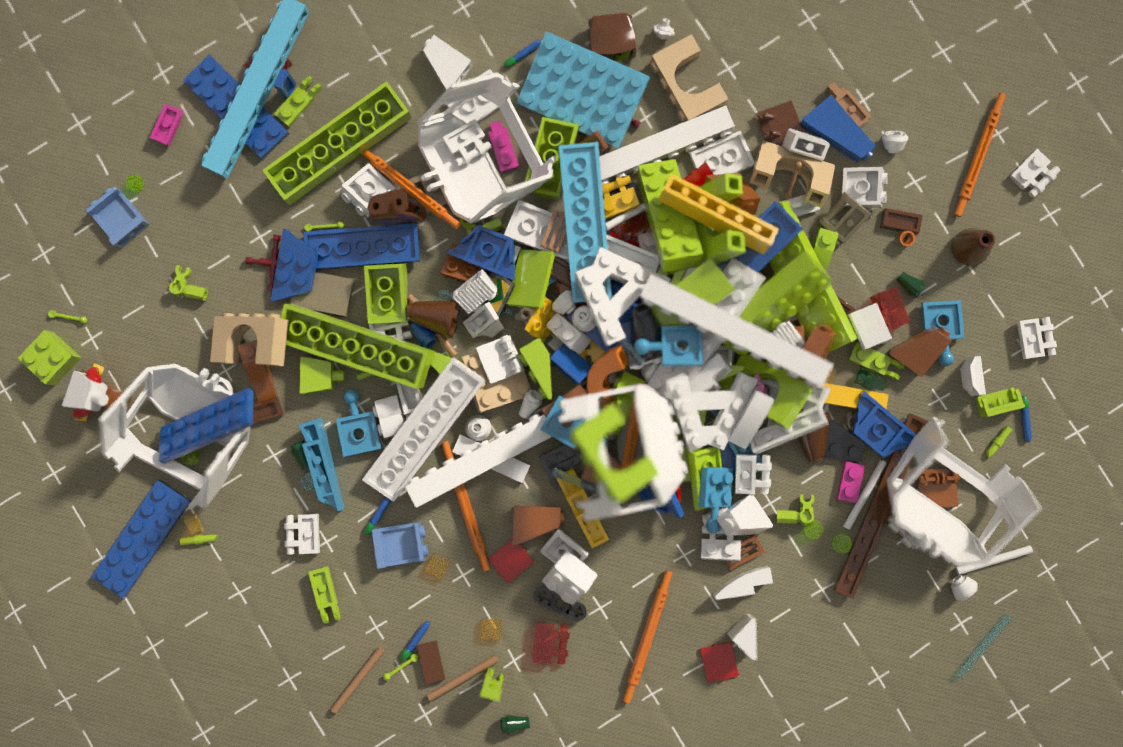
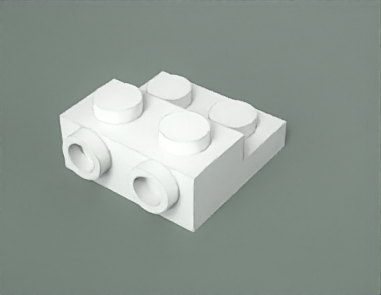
[341,163,396,218]
[842,167,888,208]

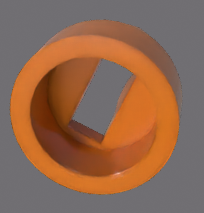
[899,231,915,246]

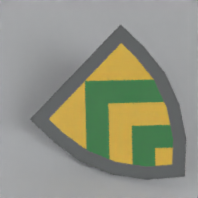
[485,274,515,318]

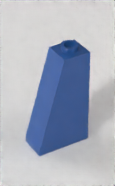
[800,95,876,163]

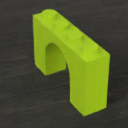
[698,173,745,265]
[720,354,813,430]
[569,404,661,502]

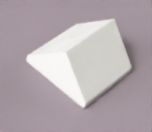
[848,303,892,350]
[540,528,589,564]
[727,614,757,660]

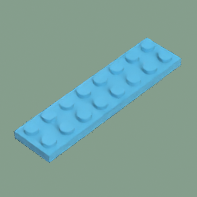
[559,142,612,303]

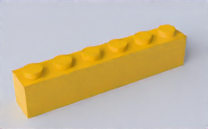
[658,174,778,255]

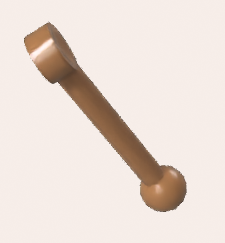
[784,162,802,200]

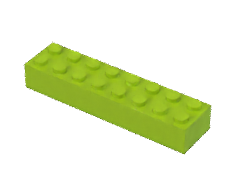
[262,81,412,205]
[756,201,858,352]
[280,304,434,389]

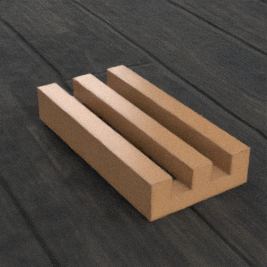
[541,210,567,253]

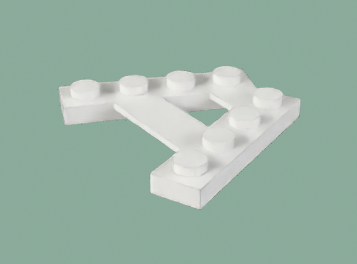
[574,247,670,346]
[750,369,831,455]
[665,372,758,452]

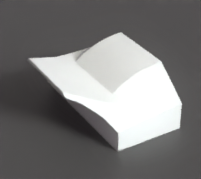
[463,302,504,338]
[960,356,986,396]

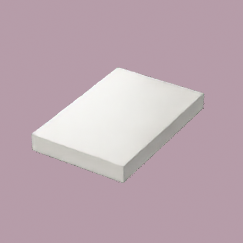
[447,69,511,123]
[688,131,755,175]

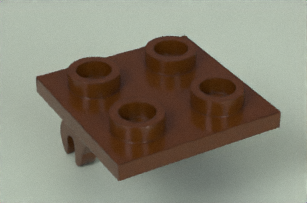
[756,100,804,145]

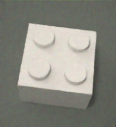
[542,550,597,605]

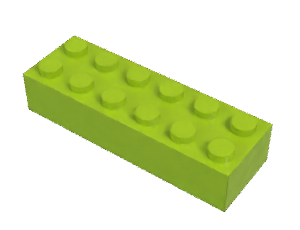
[637,159,703,273]
[722,251,834,356]

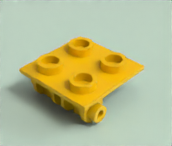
[525,297,557,343]

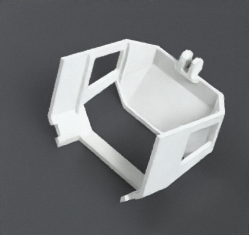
[418,73,556,223]
[100,364,250,509]
[560,384,687,521]
[887,417,1042,566]

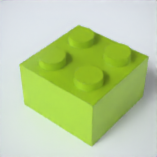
[17,330,81,386]

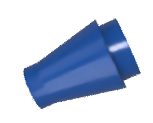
[410,322,437,349]

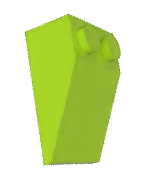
[364,264,408,324]

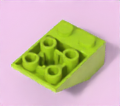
[518,337,552,402]

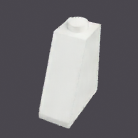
[423,35,472,91]
[716,494,773,536]

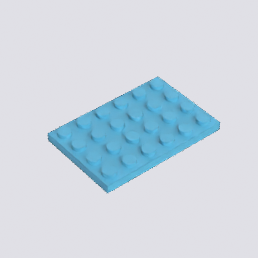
[517,31,650,148]

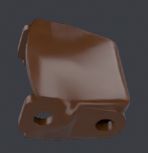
[588,13,636,58]
[368,189,426,225]

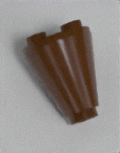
[951,228,995,267]
[406,301,461,339]
[798,407,830,462]

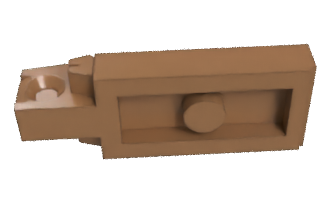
[825,82,871,127]

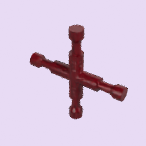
[245,235,281,291]

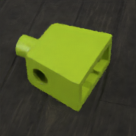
[300,357,345,395]

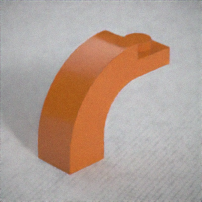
[587,345,629,409]

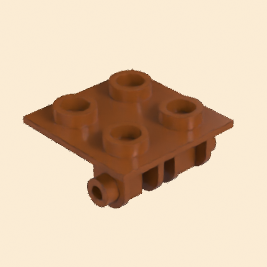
[440,243,482,282]
[917,468,960,507]

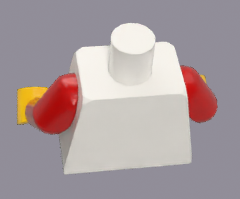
[62,363,108,422]

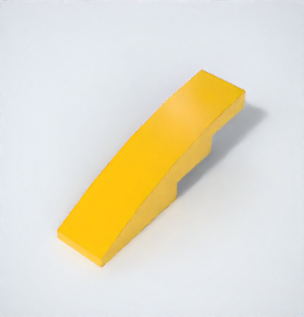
[823,383,888,410]
[556,468,609,548]

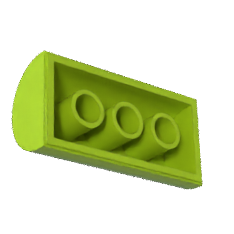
[525,117,579,201]

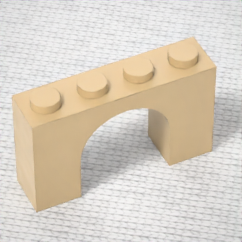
[650,34,728,122]
[749,140,835,208]
[210,313,288,366]

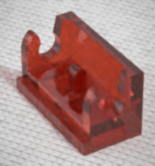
[612,210,650,243]
[870,287,910,330]

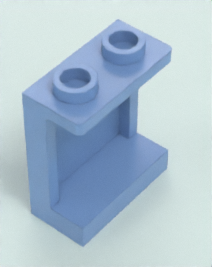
[85,187,150,249]
[372,522,428,569]

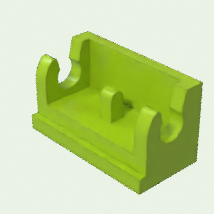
[975,388,1025,418]
[480,668,504,702]

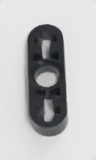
[534,586,587,621]

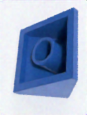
[550,344,592,386]

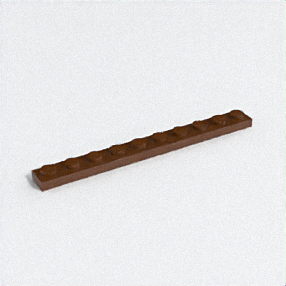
[833,413,928,599]

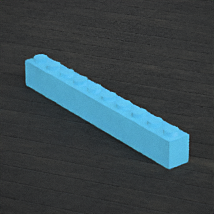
[201,0,310,179]

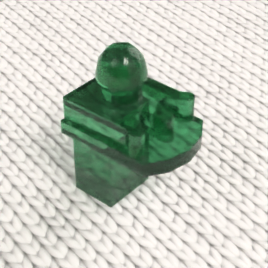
[854,367,887,391]

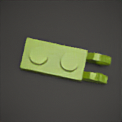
[274,76,322,128]
[848,342,905,380]
[309,566,341,624]

